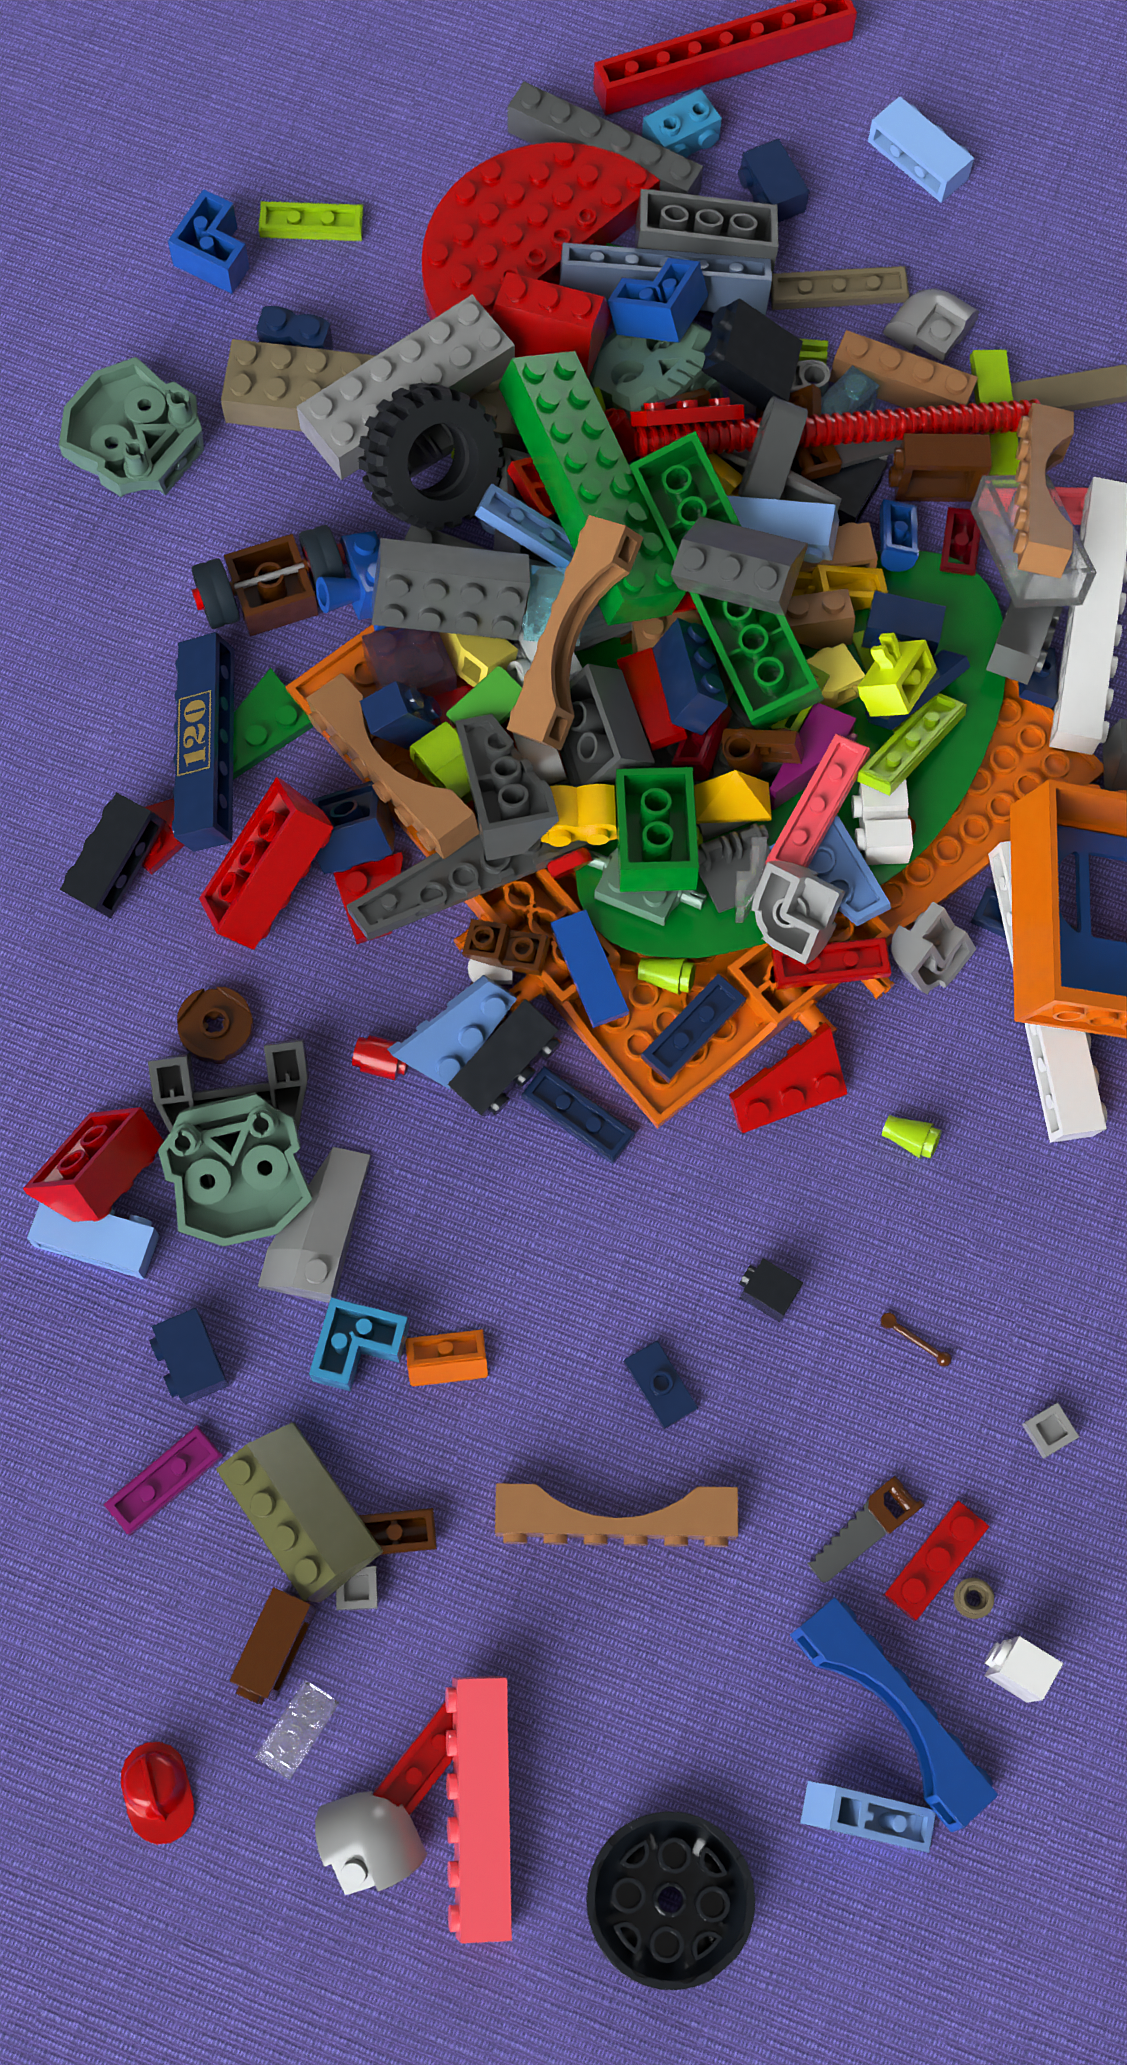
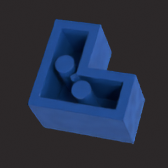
[168,189,250,294]
[607,258,709,343]

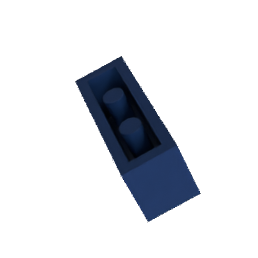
[652,618,728,735]

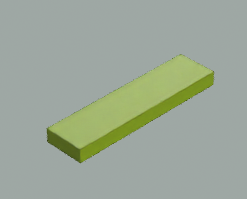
[969,350,1020,486]
[857,693,967,796]

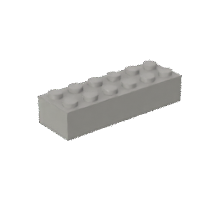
[297,295,515,480]

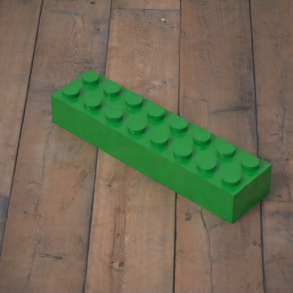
[498,351,687,626]
[629,431,824,730]

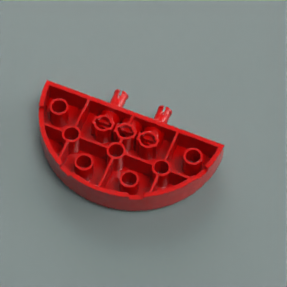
[422,142,660,320]

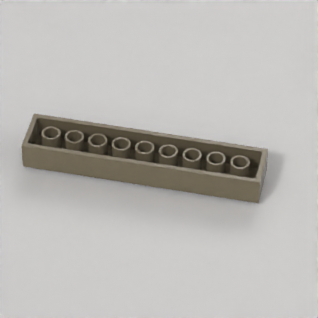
[221,339,529,454]

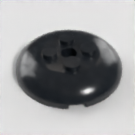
[586,1811,755,1990]

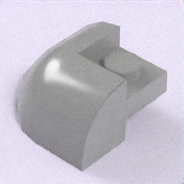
[883,288,979,361]
[751,860,846,965]
[891,902,976,995]
[315,1791,427,1896]

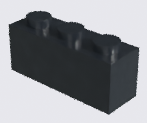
[60,792,166,919]
[448,999,564,1116]

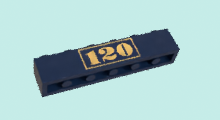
[172,632,235,852]

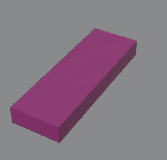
[103,1425,224,1536]

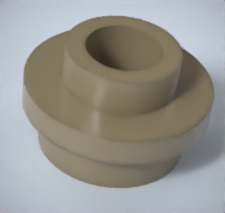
[953,1578,994,1619]

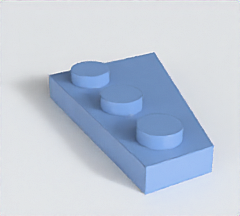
[769,815,891,926]
[388,975,517,1089]

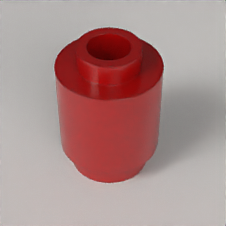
[604,408,637,462]
[352,1035,408,1081]

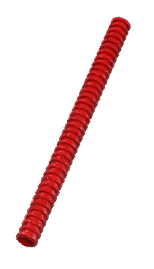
[634,399,1041,459]

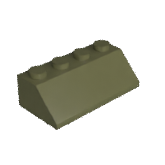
[216,1422,383,1602]

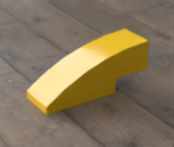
[792,564,888,611]

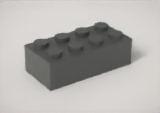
[635,189,779,275]
[372,538,530,640]

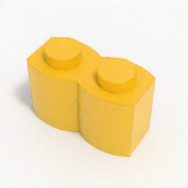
[541,784,617,847]

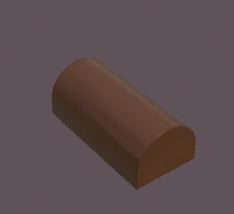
[359,1508,437,1555]

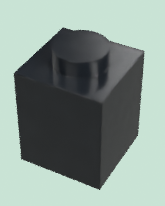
[739,1258,803,1323]

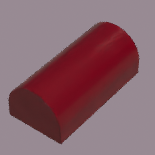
[940,507,984,576]
[671,705,733,781]

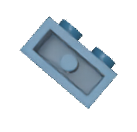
[642,89,722,158]

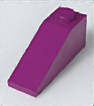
[769,703,858,810]

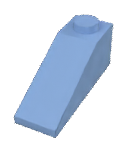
[800,1781,935,1853]

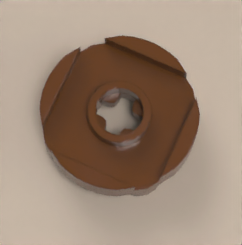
[177,987,254,1064]

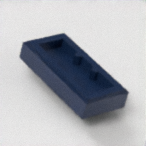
[1019,646,1058,708]
[623,1340,698,1430]

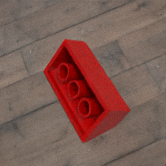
[199,777,334,950]

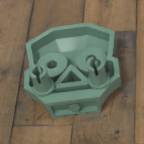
[588,322,724,430]
[59,357,204,497]
[158,1092,313,1247]

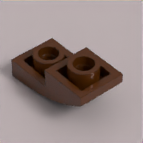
[462,919,550,976]

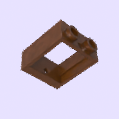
[888,433,992,502]
[229,1587,317,1705]

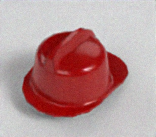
[121,1742,194,1845]

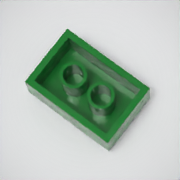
[615,767,699,892]

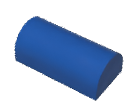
[879,499,919,572]

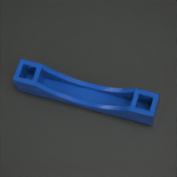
[790,1597,999,1833]

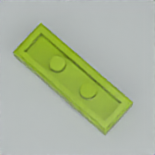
[259,201,364,241]

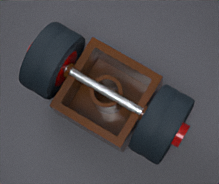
[191,525,347,637]

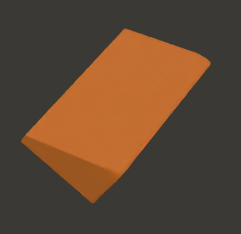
[405,1329,488,1387]

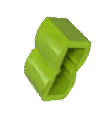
[410,721,472,804]

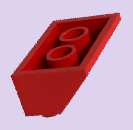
[493,272,612,379]
[23,1107,164,1222]

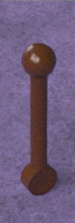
[880,1313,952,1367]

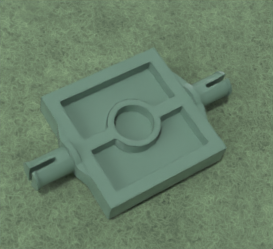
[587,847,707,926]

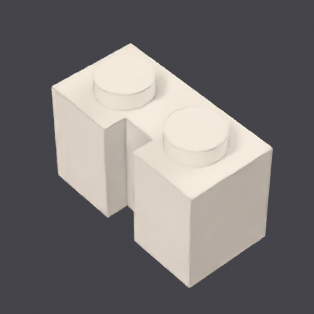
[851,779,913,865]
[985,1636,1063,1703]

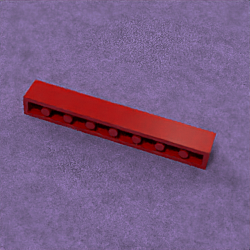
[593,0,857,116]

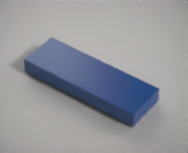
[550,909,629,1028]

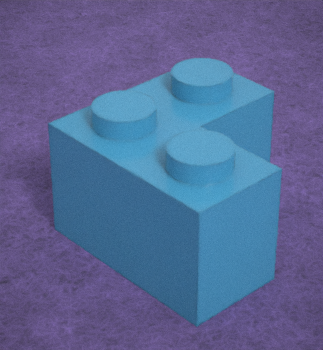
[309,1298,410,1391]

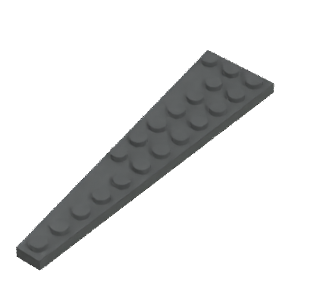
[347,697,783,941]

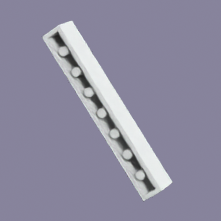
[1049,477,1127,755]
[988,841,1108,1143]

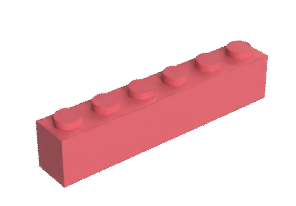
[445,1676,512,1943]

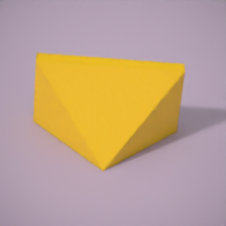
[694,770,772,824]

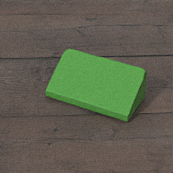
[446,666,522,727]

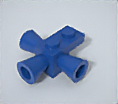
[316,531,407,641]

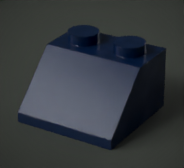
[312,781,395,875]

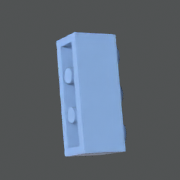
[868,96,974,203]
[27,1202,159,1279]

